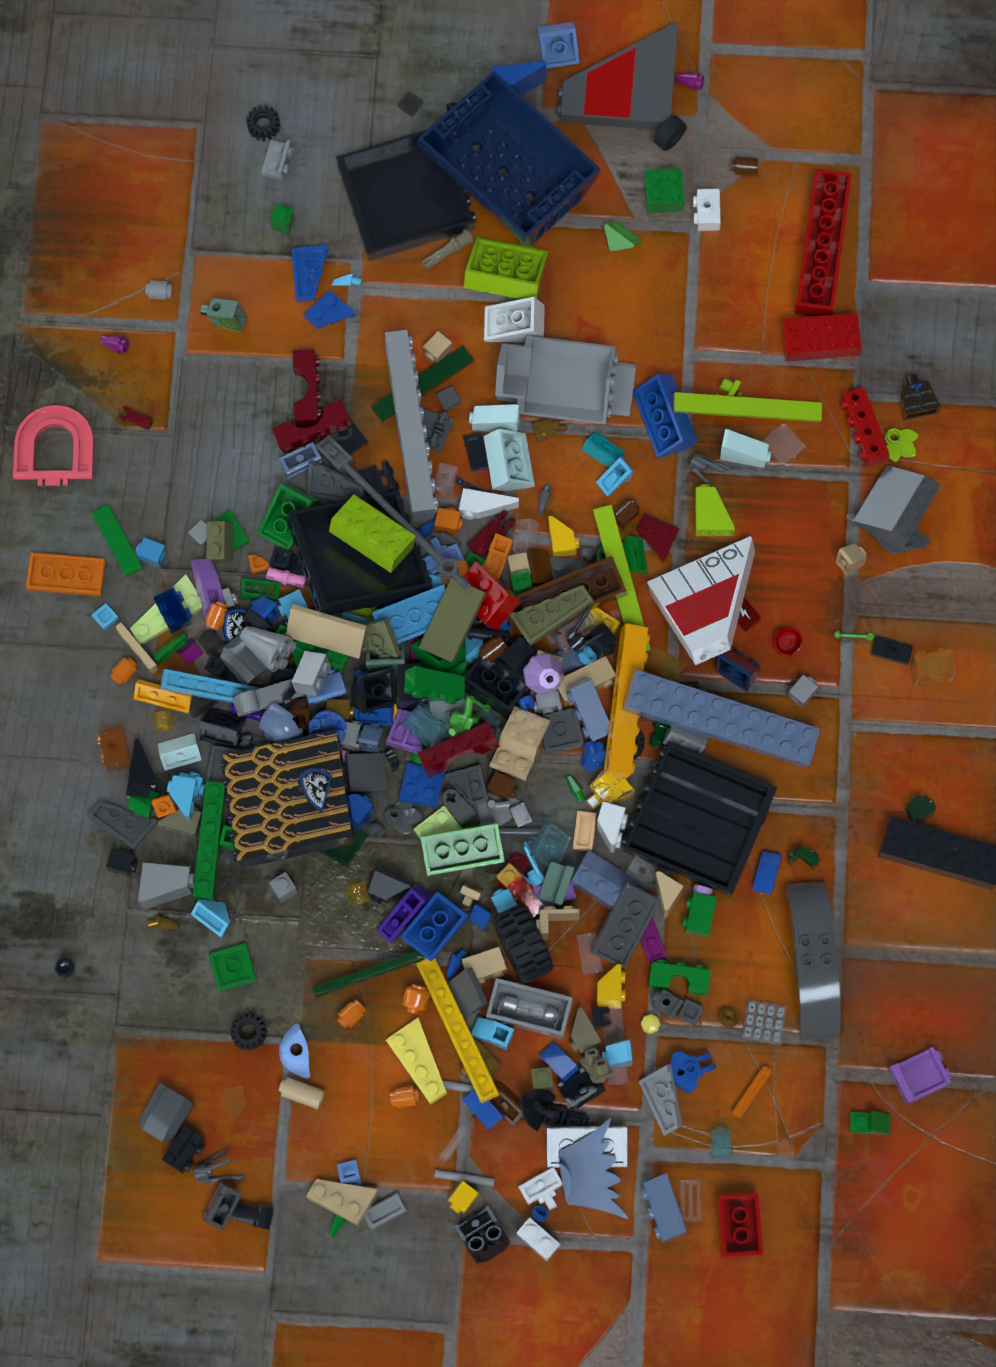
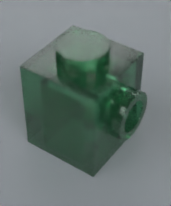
[904,795,936,823]

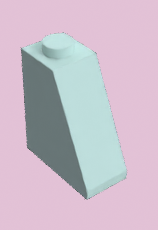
[469,404,519,432]
[720,429,771,468]

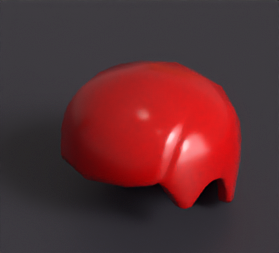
[773,627,803,656]

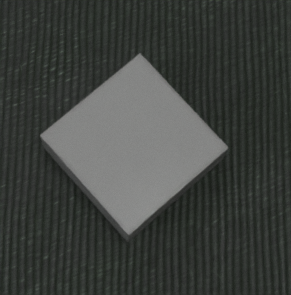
[188,519,207,547]

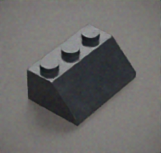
[465,656,529,720]

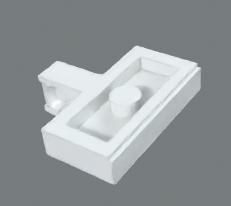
[518,1167,563,1211]

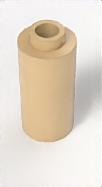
[279,1078,325,1110]

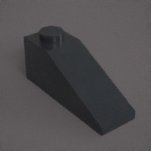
[126,739,156,799]

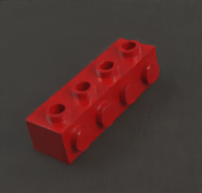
[840,387,890,467]

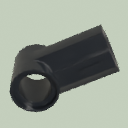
[232,1203,274,1230]

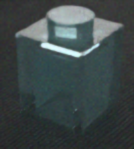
[710,1127,732,1158]

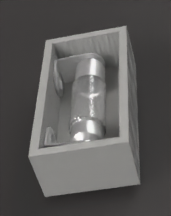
[486,978,573,1039]

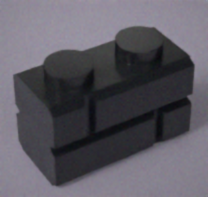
[162,1126,206,1174]

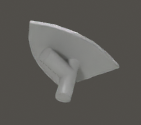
[478,793,521,826]

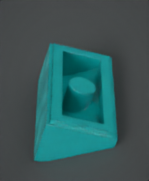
[582,432,625,468]

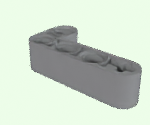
[232,679,306,717]

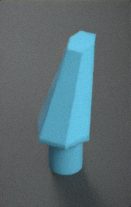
[332,273,362,286]

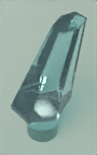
[477,705,501,727]

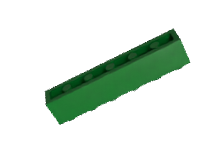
[193,781,227,901]

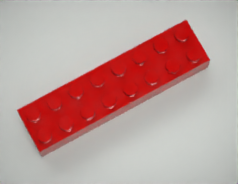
[795,169,852,316]

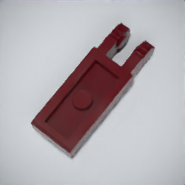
[467,510,516,558]

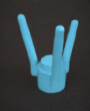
[507,841,545,887]

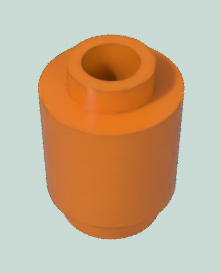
[205,601,228,631]
[109,657,138,686]
[337,999,366,1029]
[390,1086,420,1109]

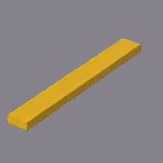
[416,958,499,1104]

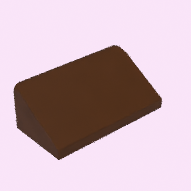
[527,548,553,586]
[491,1082,523,1126]

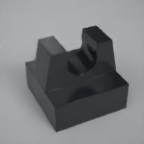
[591,1007,611,1030]

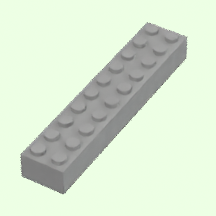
[385,330,438,523]

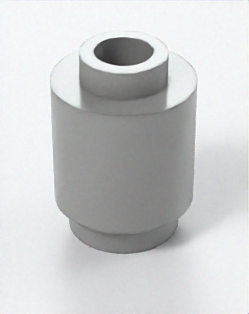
[145,280,173,300]

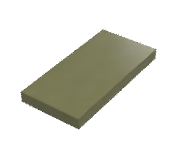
[419,578,486,664]

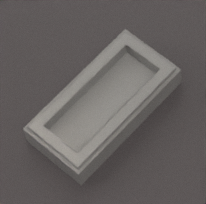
[364,1193,407,1230]

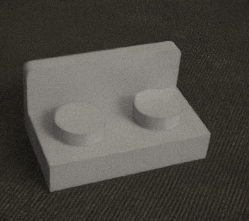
[261,139,294,180]

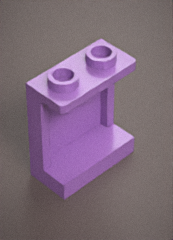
[888,1047,952,1105]

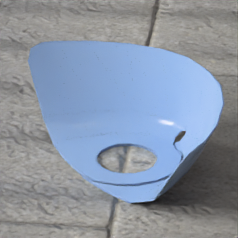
[279,1023,310,1078]

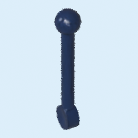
[456,478,492,493]

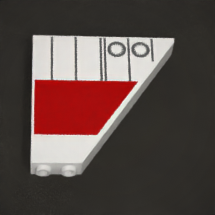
[647,536,755,665]

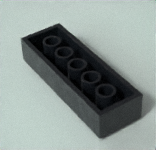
[878,816,996,890]

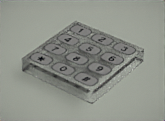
[741,1000,787,1046]

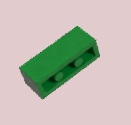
[404,666,465,705]

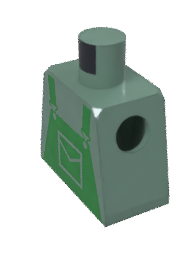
[200,298,247,333]

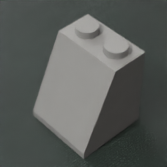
[138,863,195,909]

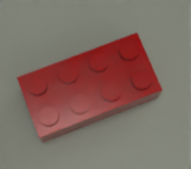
[782,313,862,362]

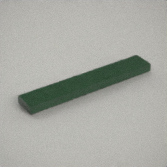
[371,346,474,423]
[312,951,426,998]

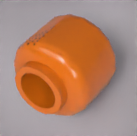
[402,983,430,1014]

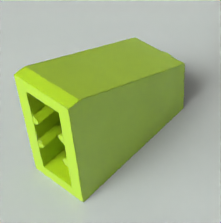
[695,484,735,536]

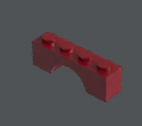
[292,349,322,427]
[272,400,352,453]
[418,722,500,778]

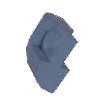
[259,702,303,744]

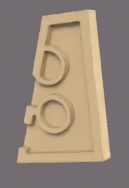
[306,1179,379,1226]

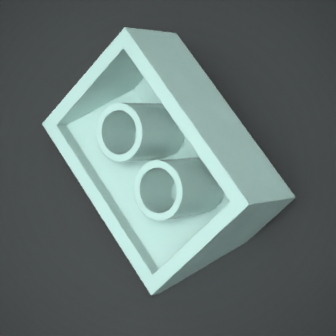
[484,428,535,491]

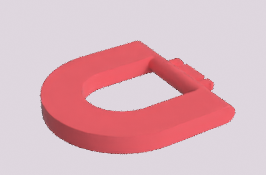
[13,405,94,486]

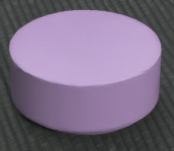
[693,885,713,896]

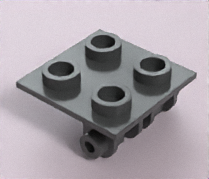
[422,409,454,453]

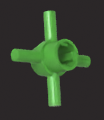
[449,696,483,736]

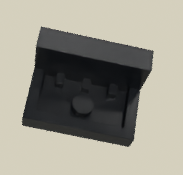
[199,707,247,749]

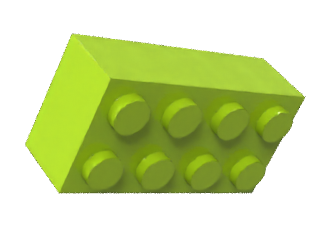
[329,495,416,573]

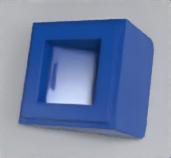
[469,905,492,930]

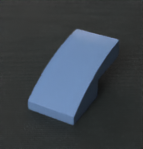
[337,1160,363,1187]

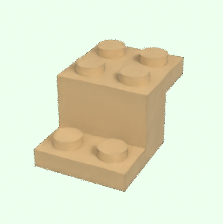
[490,707,550,781]

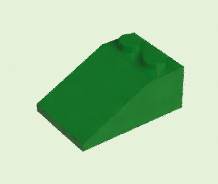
[257,482,320,551]

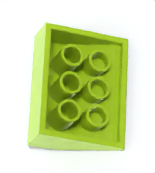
[464,237,548,299]

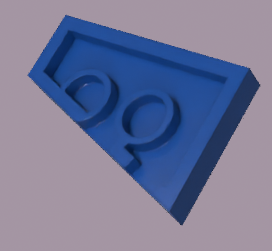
[291,245,329,303]

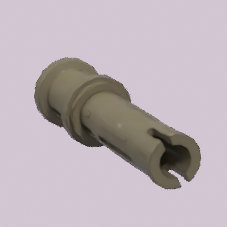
[421,229,474,271]

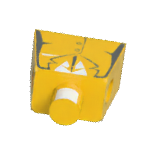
[586,770,635,809]

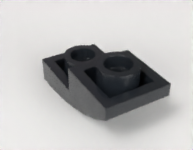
[543,1104,589,1126]

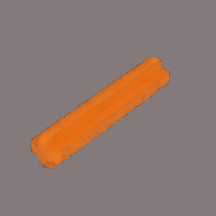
[732,1066,772,1119]

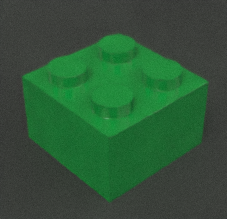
[644,168,684,213]

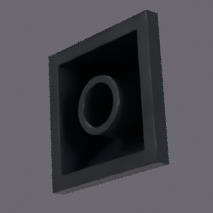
[351,667,397,714]
[368,867,413,904]

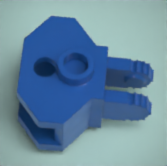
[670,1051,717,1094]

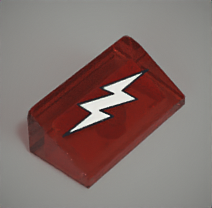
[737,597,761,632]

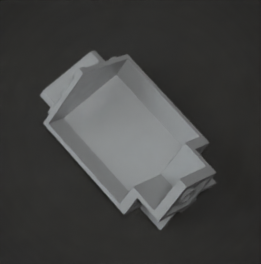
[495,335,637,425]

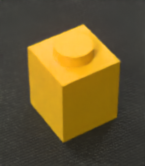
[448,1181,479,1214]

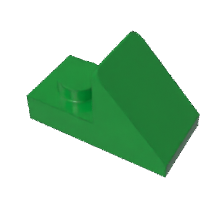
[850,1111,890,1135]

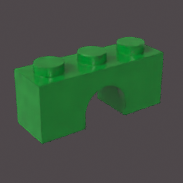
[649,960,711,996]

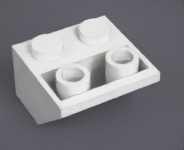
[597,802,628,853]

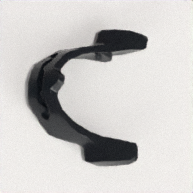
[270,668,296,711]

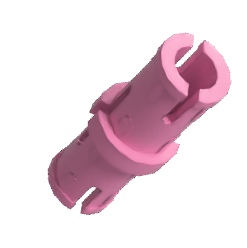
[266,567,306,588]

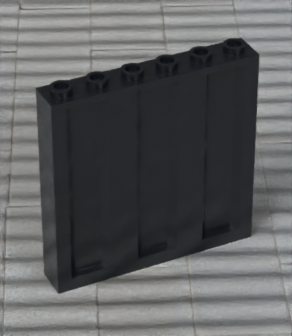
[621,742,778,897]

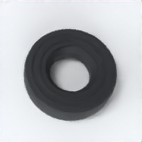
[242,610,274,632]

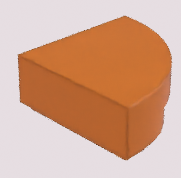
[248,554,270,574]

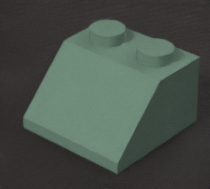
[366,641,406,672]

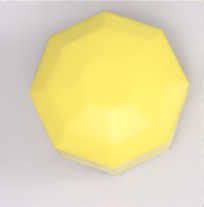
[641,1014,661,1035]

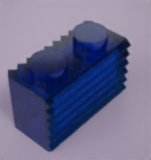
[153,587,193,634]

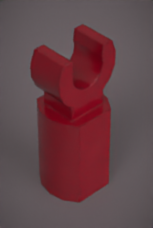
[119,406,153,430]

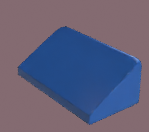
[354,705,394,726]

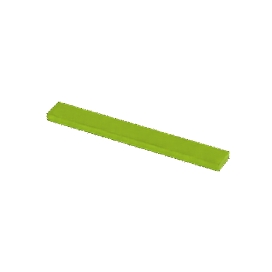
[673,392,822,422]
[593,505,651,652]

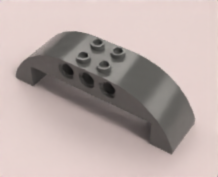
[785,881,841,1040]

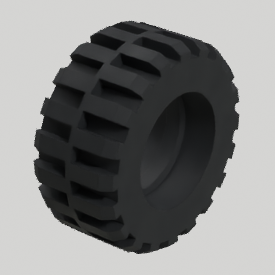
[493,904,554,983]

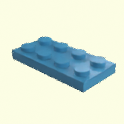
[372,585,446,644]

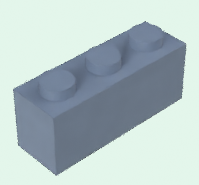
[566,677,610,742]

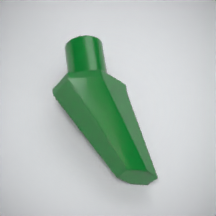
[566,775,585,802]
[329,1214,346,1238]

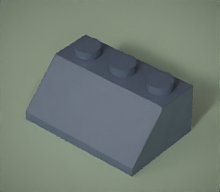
[569,850,638,911]
[640,1173,687,1243]

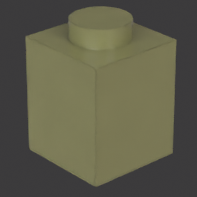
[531,1067,553,1091]

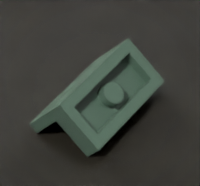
[538,862,574,906]

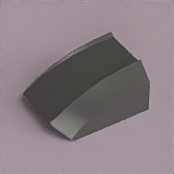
[220,633,269,686]
[139,1083,195,1142]

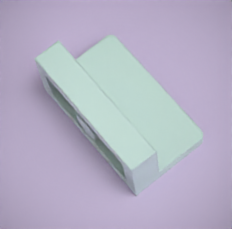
[158,733,202,771]

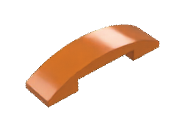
[484,533,514,580]

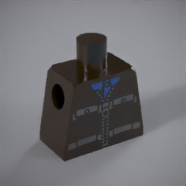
[901,374,940,421]

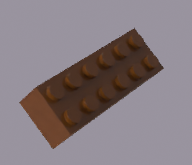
[512,556,628,638]

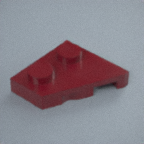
[637,514,679,562]

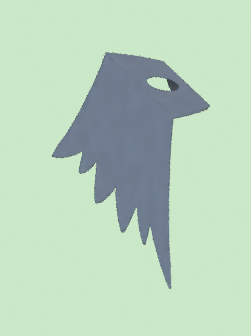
[559,1118,628,1219]

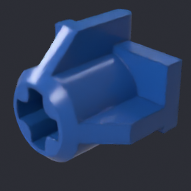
[581,741,606,772]

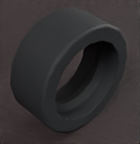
[653,115,687,151]

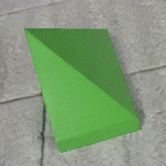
[604,219,642,252]

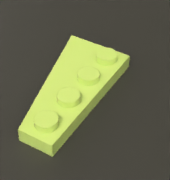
[130,575,202,646]

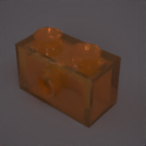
[97,726,131,772]

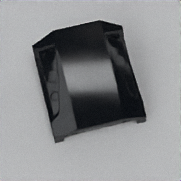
[454,1205,510,1264]

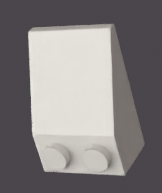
[484,297,545,342]

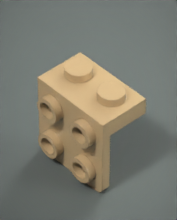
[536,906,580,940]

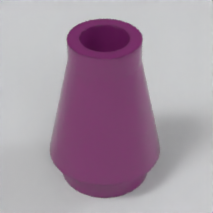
[676,73,704,91]
[100,335,129,354]

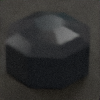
[55,958,75,978]

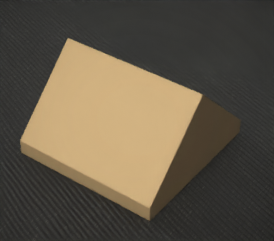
[655,871,683,918]

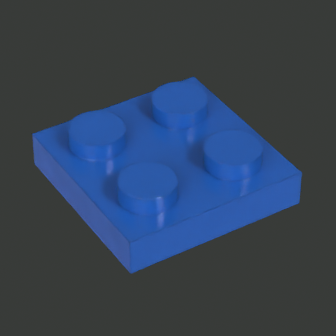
[399,763,445,808]

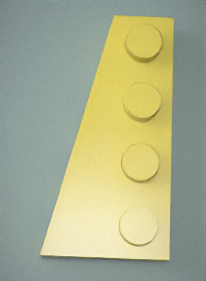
[386,1018,447,1105]

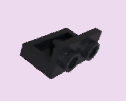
[557,1067,606,1112]

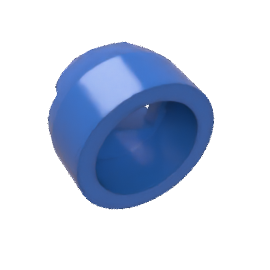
[518,695,535,712]
[531,1205,549,1223]

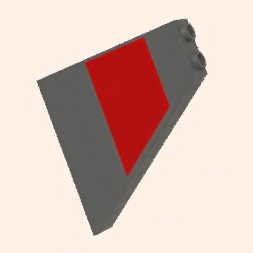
[557,23,678,130]

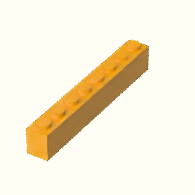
[603,623,650,779]

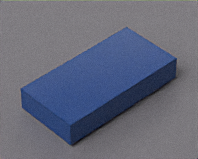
[539,1043,579,1082]
[463,1089,504,1130]

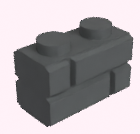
[201,1182,242,1230]

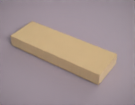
[116,622,158,674]

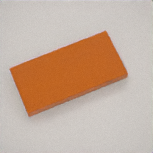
[26,552,106,597]

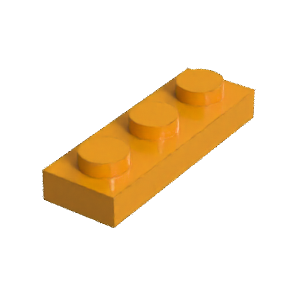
[134,679,193,714]

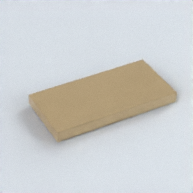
[286,604,367,659]

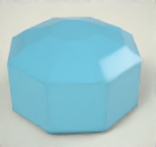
[578,646,597,666]

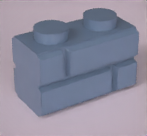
[279,442,323,481]

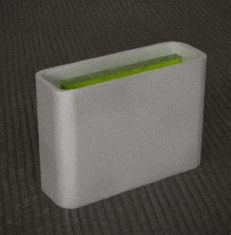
[509,802,532,828]

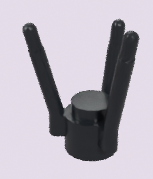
[567,605,605,653]

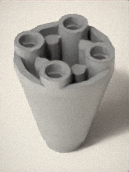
[240,626,296,672]

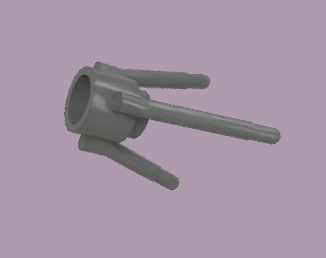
[690,453,730,496]
[193,1150,245,1184]

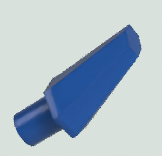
[417,519,435,539]
[446,949,467,980]

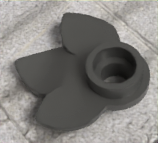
[384,801,424,834]

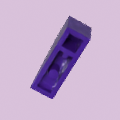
[377,885,433,944]

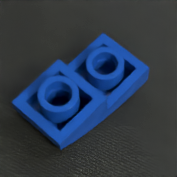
[753,851,782,895]

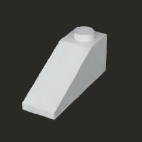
[459,488,519,520]

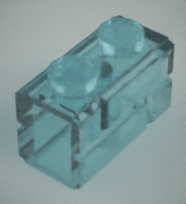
[402,705,449,748]

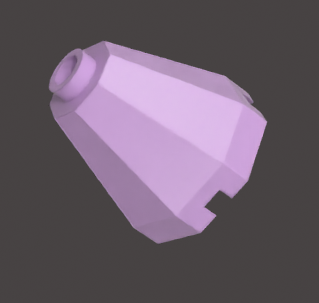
[523,654,564,695]

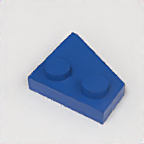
[304,290,356,329]

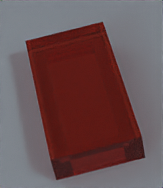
[507,876,544,917]

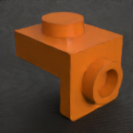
[151,794,178,818]

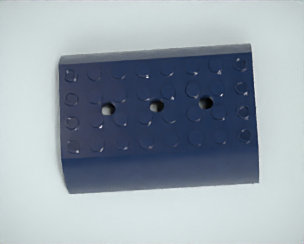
[417,71,601,247]

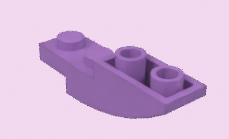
[191,559,225,631]

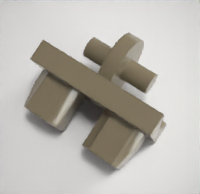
[580,1048,615,1084]

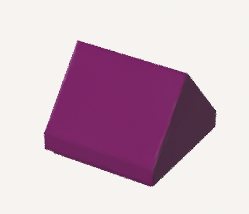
[176,639,203,666]

